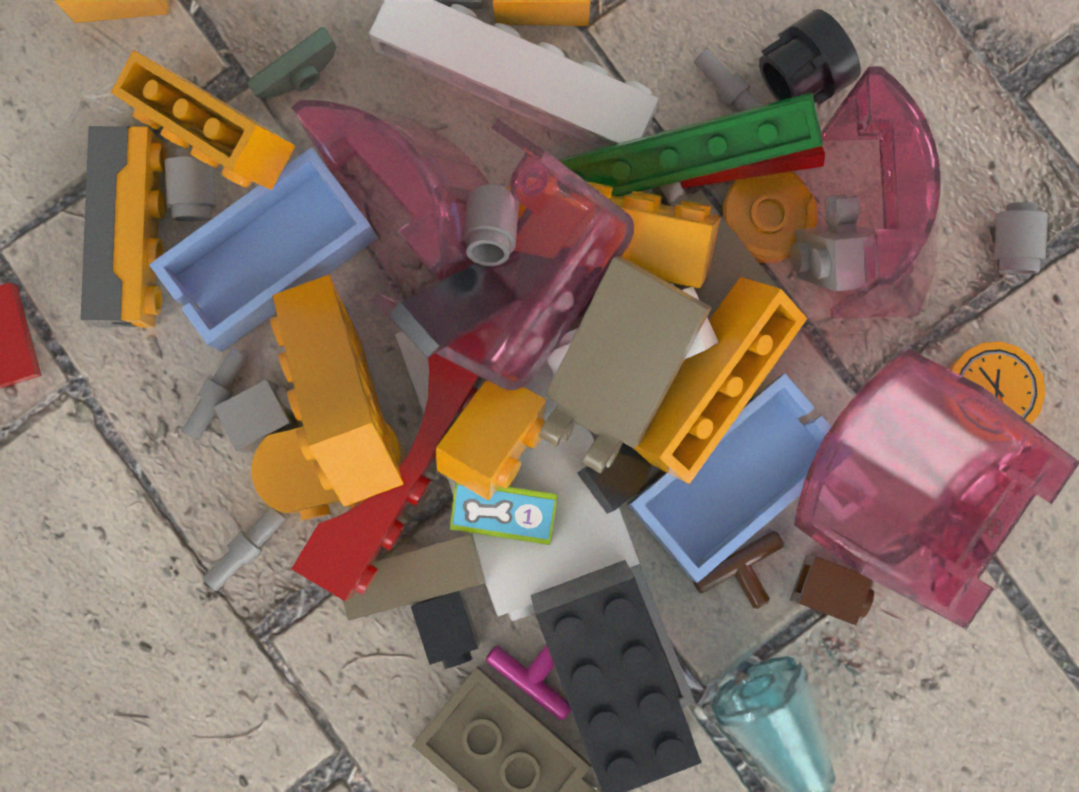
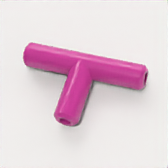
[486,644,571,721]

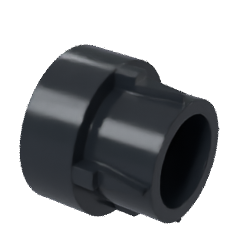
[759,9,861,105]

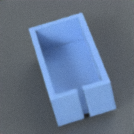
[149,147,378,352]
[627,373,852,583]

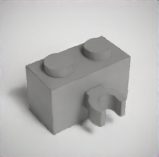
[790,194,894,292]

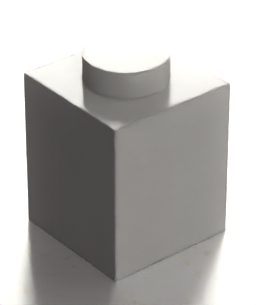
[213,379,298,453]

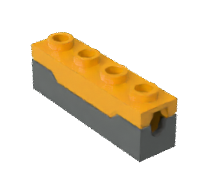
[81,126,167,328]

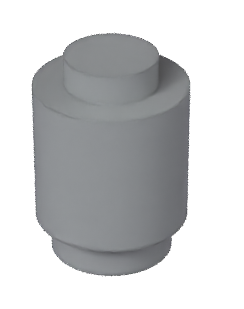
[164,148,216,222]
[462,184,519,266]
[994,202,1048,274]

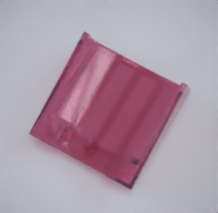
[822,66,941,319]
[291,100,516,283]
[794,349,1079,630]

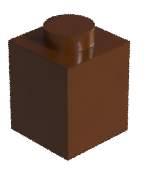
[789,555,874,625]

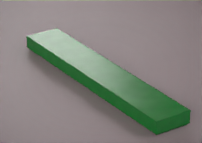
[522,92,824,196]

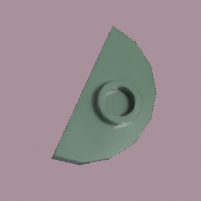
[247,27,337,98]

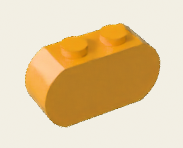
[251,421,405,521]

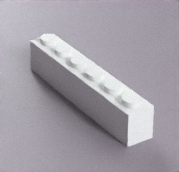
[369,0,659,149]

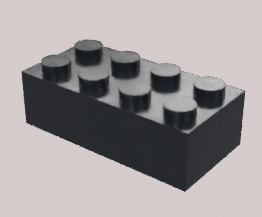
[530,560,702,792]

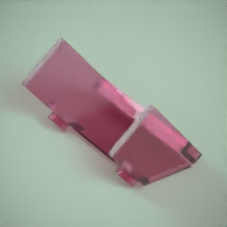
[372,119,634,390]

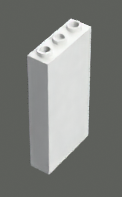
[395,291,640,621]

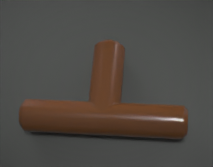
[692,531,784,609]

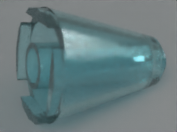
[711,656,836,792]

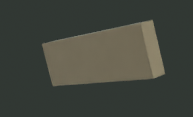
[343,534,486,621]

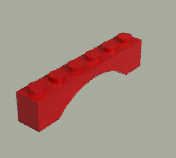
[291,321,509,601]

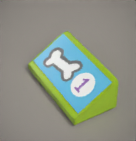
[450,482,558,545]

